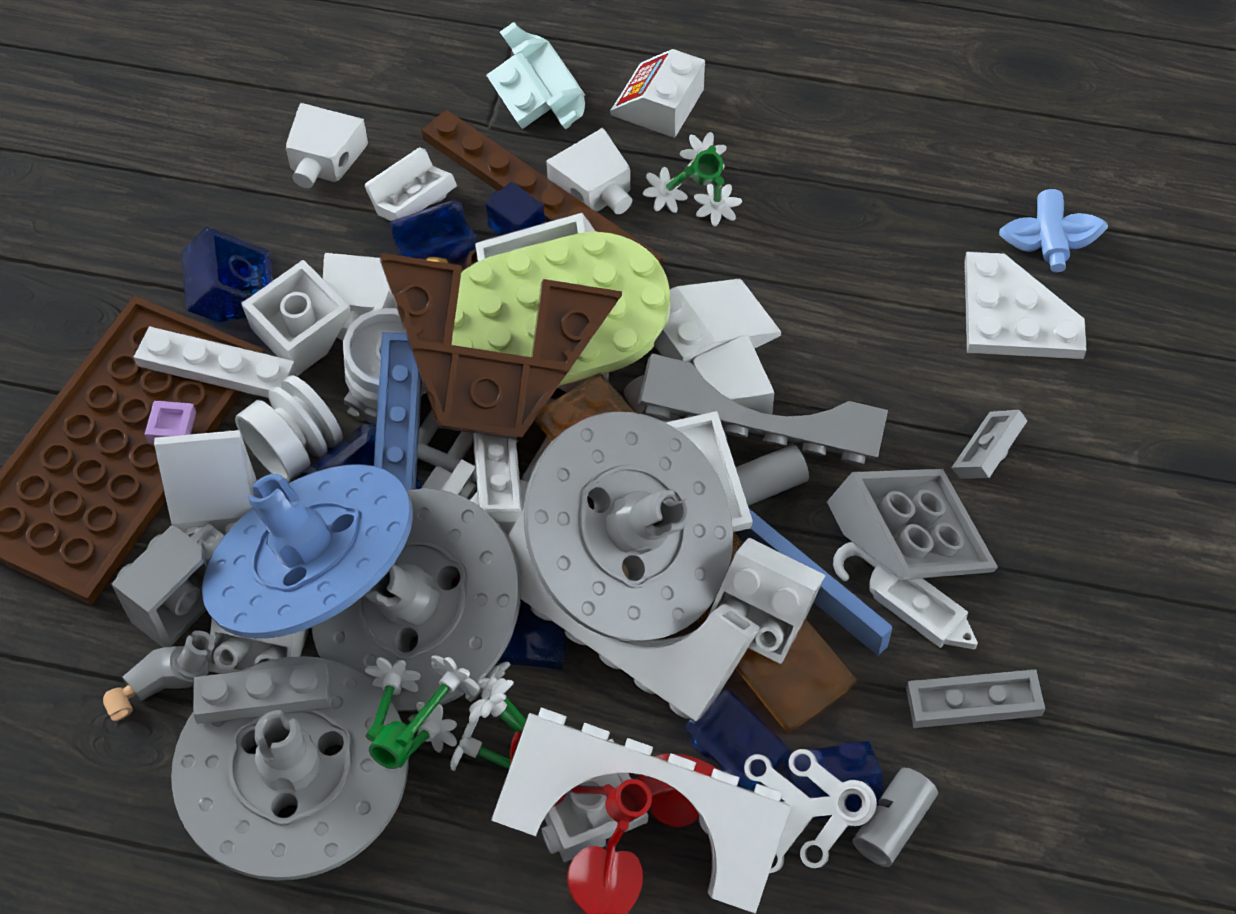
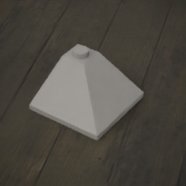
[827,469,998,580]

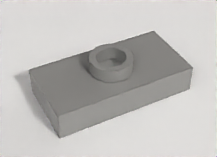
[951,410,1027,479]

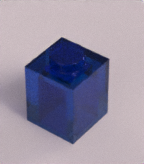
[486,182,545,236]

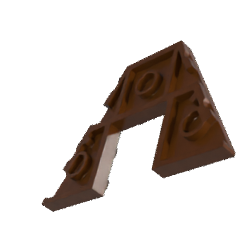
[379,253,622,440]

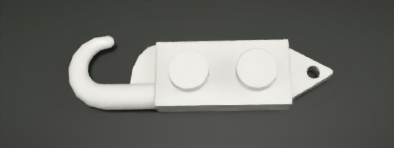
[833,542,978,649]

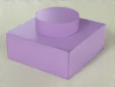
[145,401,196,443]

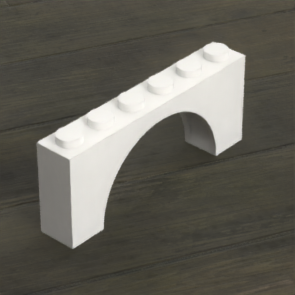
[508,509,760,721]
[492,708,791,914]

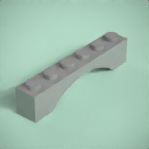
[637,353,888,465]

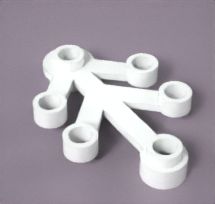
[699,749,877,873]

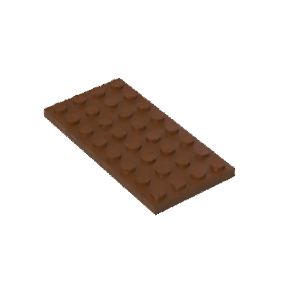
[0,295,265,606]

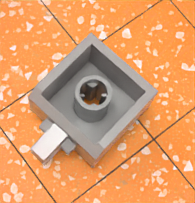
[111,524,224,647]

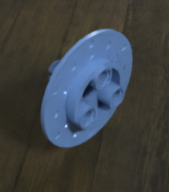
[202,465,413,639]

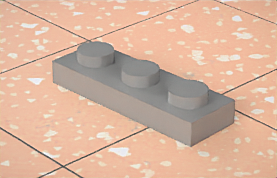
[193,661,329,724]
[906,669,1045,728]

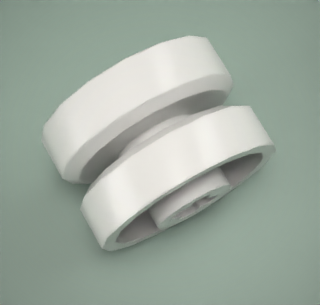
[343,308,426,409]

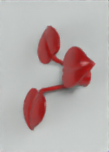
[510,731,719,914]

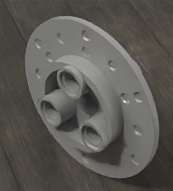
[524,412,733,642]
[311,489,521,712]
[171,656,409,881]

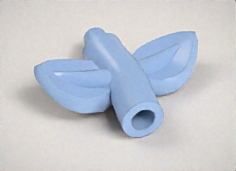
[999,189,1108,272]

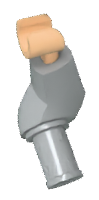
[103,631,214,721]

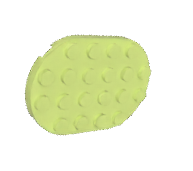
[451,231,671,386]

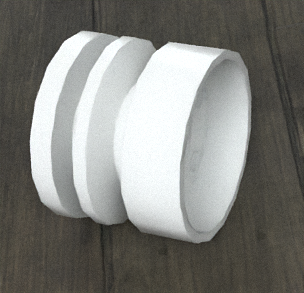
[235,376,343,483]

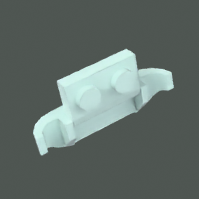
[487,22,585,129]

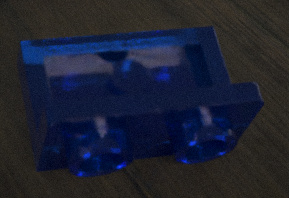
[389,199,478,260]
[684,689,792,789]
[783,741,883,819]

